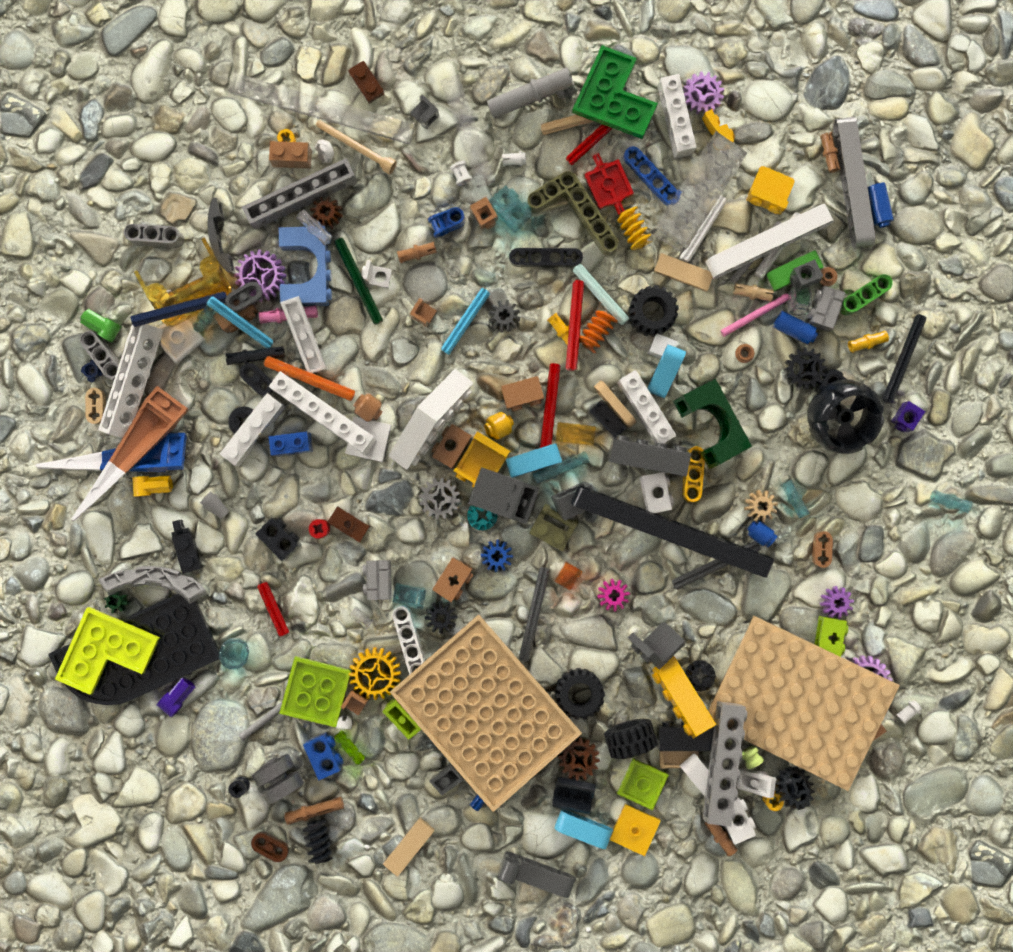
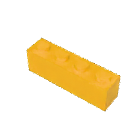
[652,656,716,739]

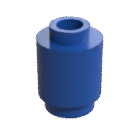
[747,520,777,548]

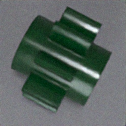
[103,590,130,613]

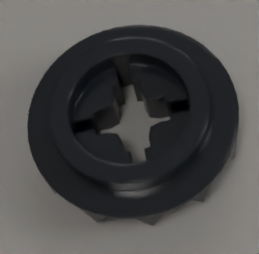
[228,406,254,434]
[685,660,716,692]

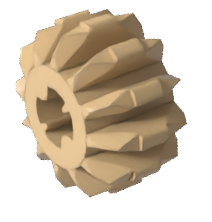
[744,490,778,522]

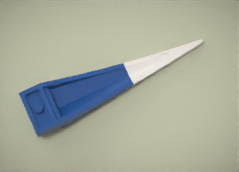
[35,433,187,473]

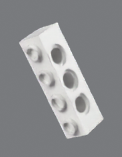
[658,74,696,159]
[617,370,677,445]

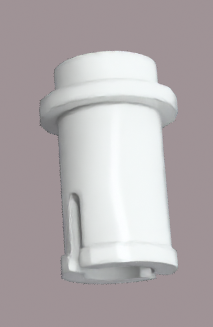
[502,151,526,167]
[896,700,922,724]

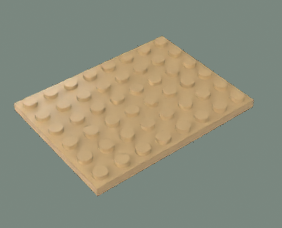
[390,614,582,812]
[708,615,900,791]

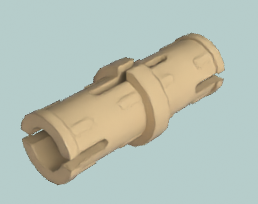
[733,282,774,302]

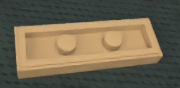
[654,253,713,292]
[383,817,435,877]

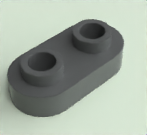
[225,282,263,312]

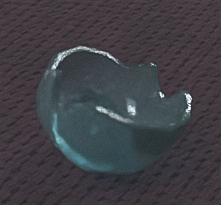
[219,638,249,669]

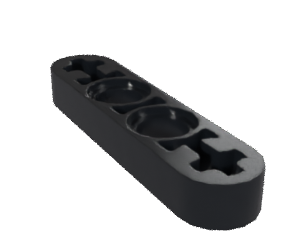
[509,248,583,267]

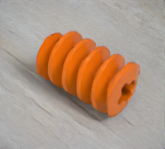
[579,310,618,353]

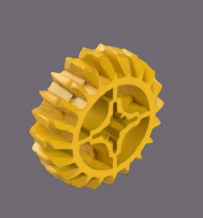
[349,647,402,700]

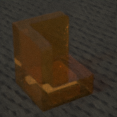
[554,561,583,590]

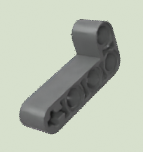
[498,851,576,898]

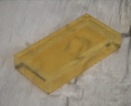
[556,422,596,446]

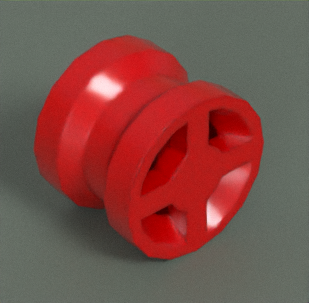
[309,519,330,538]

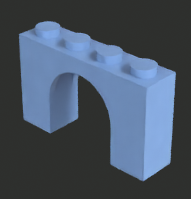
[279,226,332,306]

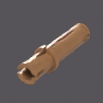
[284,797,344,825]

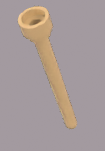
[316,120,397,175]

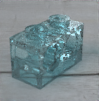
[489,185,532,233]

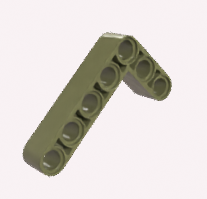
[527,171,618,256]

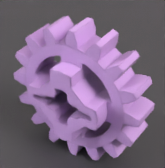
[683,72,724,114]

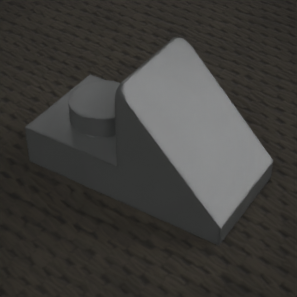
[429,762,465,796]

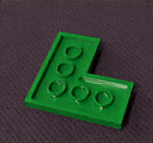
[572,45,658,139]

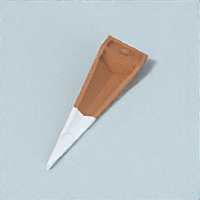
[72,386,189,521]

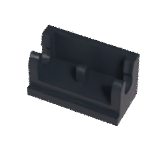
[588,400,627,439]

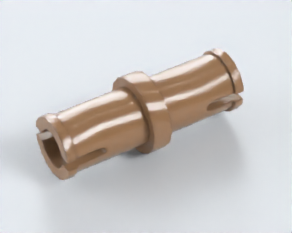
[820,132,841,173]
[397,241,437,263]
[704,822,738,856]

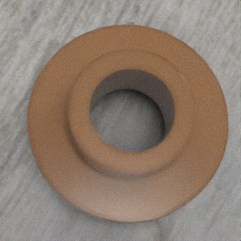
[819,267,837,287]
[735,344,755,363]

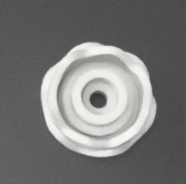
[315,140,334,163]

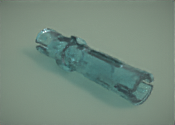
[532,451,590,484]

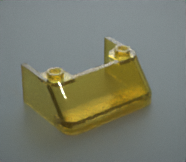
[134,237,232,327]

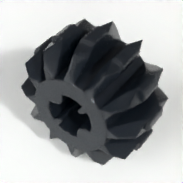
[425,601,458,634]

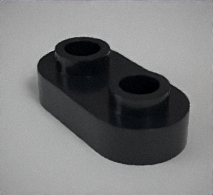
[240,363,273,396]

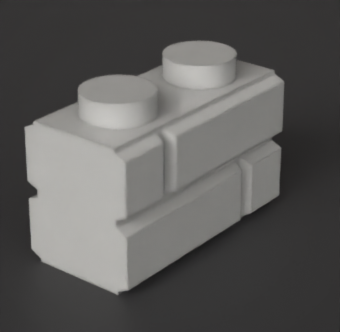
[807,286,846,332]
[363,560,392,600]

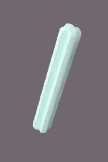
[573,264,629,325]

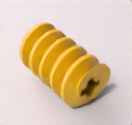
[617,206,653,251]

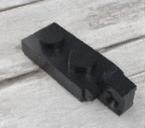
[171,520,202,574]

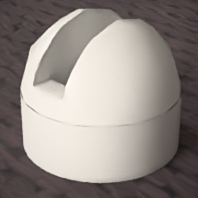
[336,715,352,730]

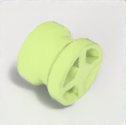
[742,746,764,769]

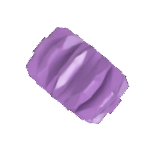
[819,586,854,619]

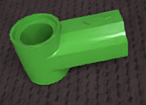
[80,309,122,343]

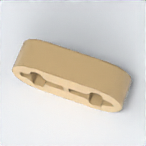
[85,388,106,425]

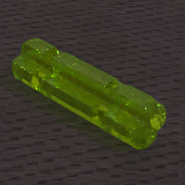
[334,730,365,765]

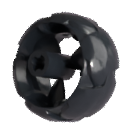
[807,379,884,454]

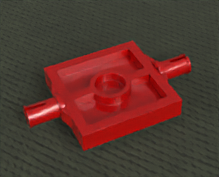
[584,153,634,216]

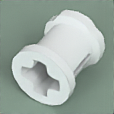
[450,161,473,186]

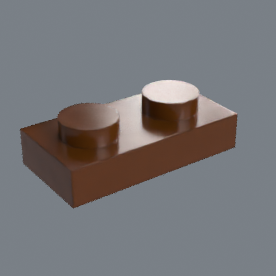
[348,60,385,104]

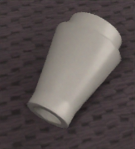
[200,491,229,519]

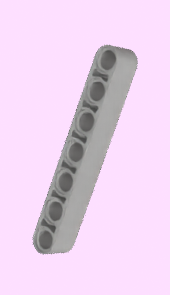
[833,117,875,248]

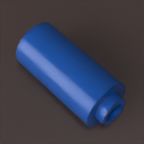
[868,182,894,228]
[773,311,818,345]

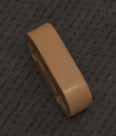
[812,531,833,568]

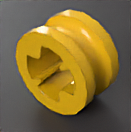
[277,129,296,142]

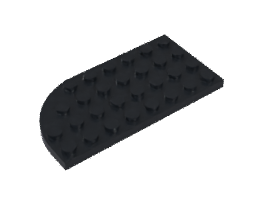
[48,594,223,705]

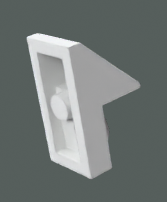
[737,769,776,798]

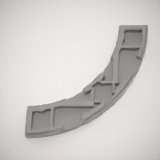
[98,566,207,604]

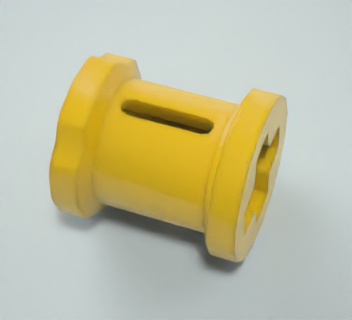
[762,791,784,811]

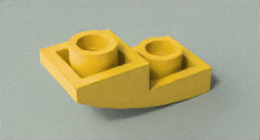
[702,109,735,148]

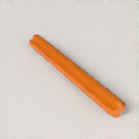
[264,356,355,401]

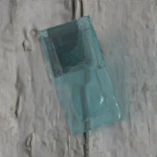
[393,583,426,609]

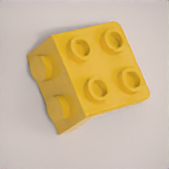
[746,166,795,215]

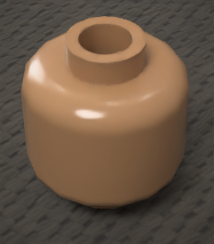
[353,393,383,422]

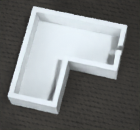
[389,369,473,470]

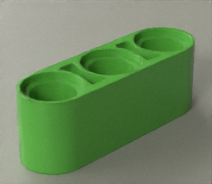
[766,250,824,291]
[840,274,893,316]

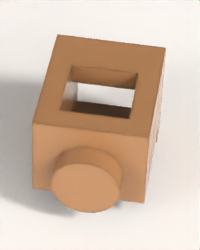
[470,197,498,230]

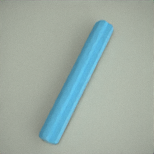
[441,288,490,355]
[207,296,274,348]

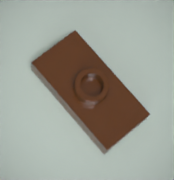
[327,506,370,543]

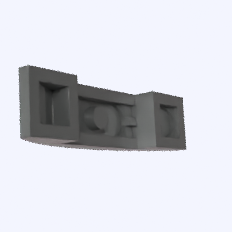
[207,197,235,276]

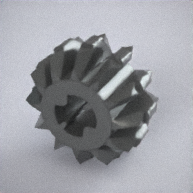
[488,300,520,333]

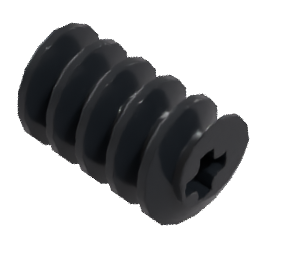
[302,819,333,864]

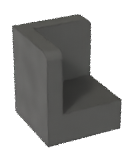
[411,94,439,129]

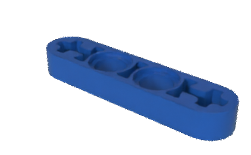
[623,146,680,207]

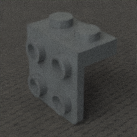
[627,622,686,670]

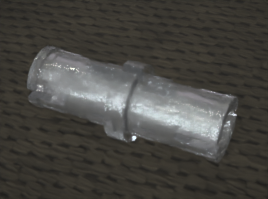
[296,210,333,246]

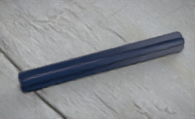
[131,292,227,327]

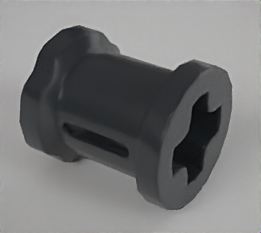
[228,776,250,798]

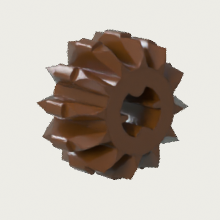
[310,196,343,229]

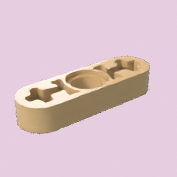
[593,380,637,428]

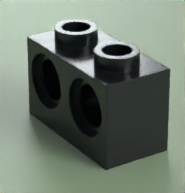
[255,518,302,561]

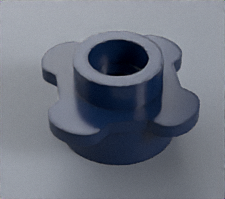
[81,360,104,382]

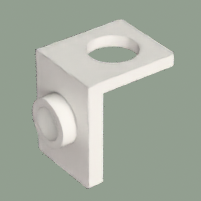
[361,260,392,288]

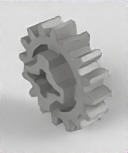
[419,478,461,519]

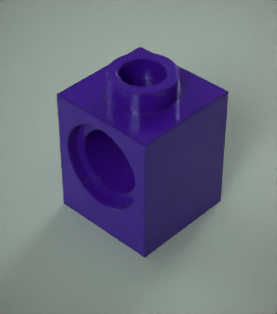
[891,401,926,433]

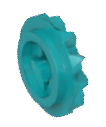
[467,505,498,531]

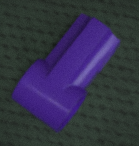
[157,677,196,718]

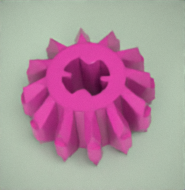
[597,578,630,612]

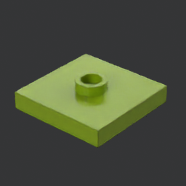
[617,758,669,811]

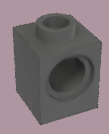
[790,259,823,292]

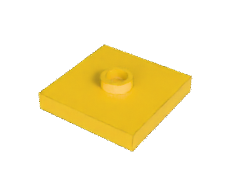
[610,803,661,856]

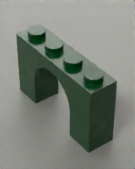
[673,379,752,469]

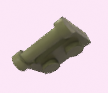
[529,503,579,551]

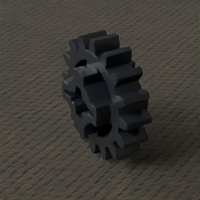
[783,348,827,390]
[775,766,815,810]

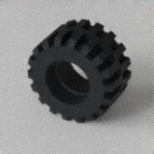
[628,285,679,337]
[555,668,605,720]
[604,719,658,759]

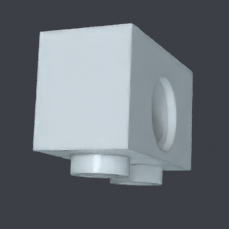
[640,472,674,513]
[718,796,756,845]

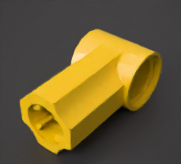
[132,476,173,497]

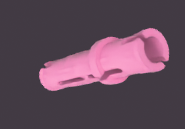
[259,305,318,324]

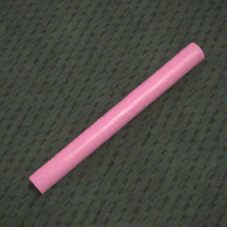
[720,293,790,337]

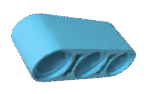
[647,344,686,399]
[506,443,562,478]
[554,809,613,849]

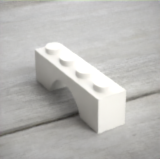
[220,393,286,467]

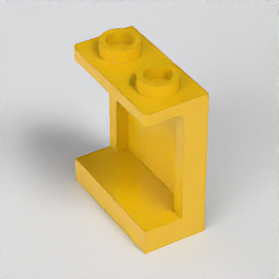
[454,431,510,488]

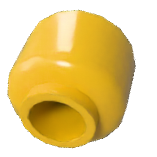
[484,412,514,440]

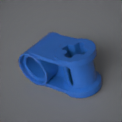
[427,207,466,238]

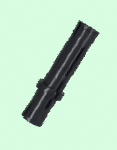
[225,346,285,365]

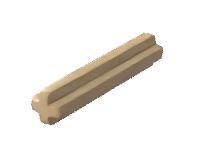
[541,114,594,135]

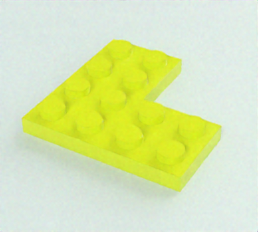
[55,607,160,695]

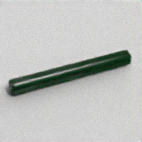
[334,238,383,325]

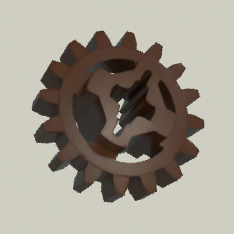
[558,736,600,780]

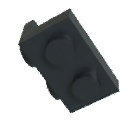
[552,777,596,814]

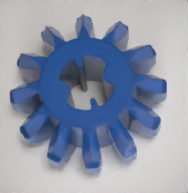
[481,540,513,572]

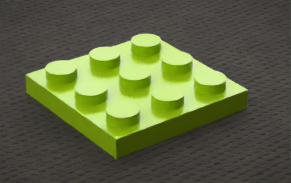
[279,656,351,727]

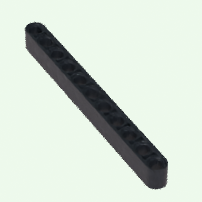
[571,485,775,578]

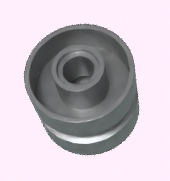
[251,753,304,805]

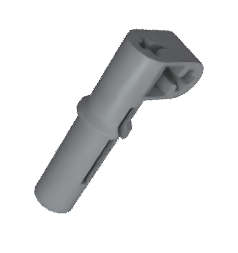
[487,67,577,119]

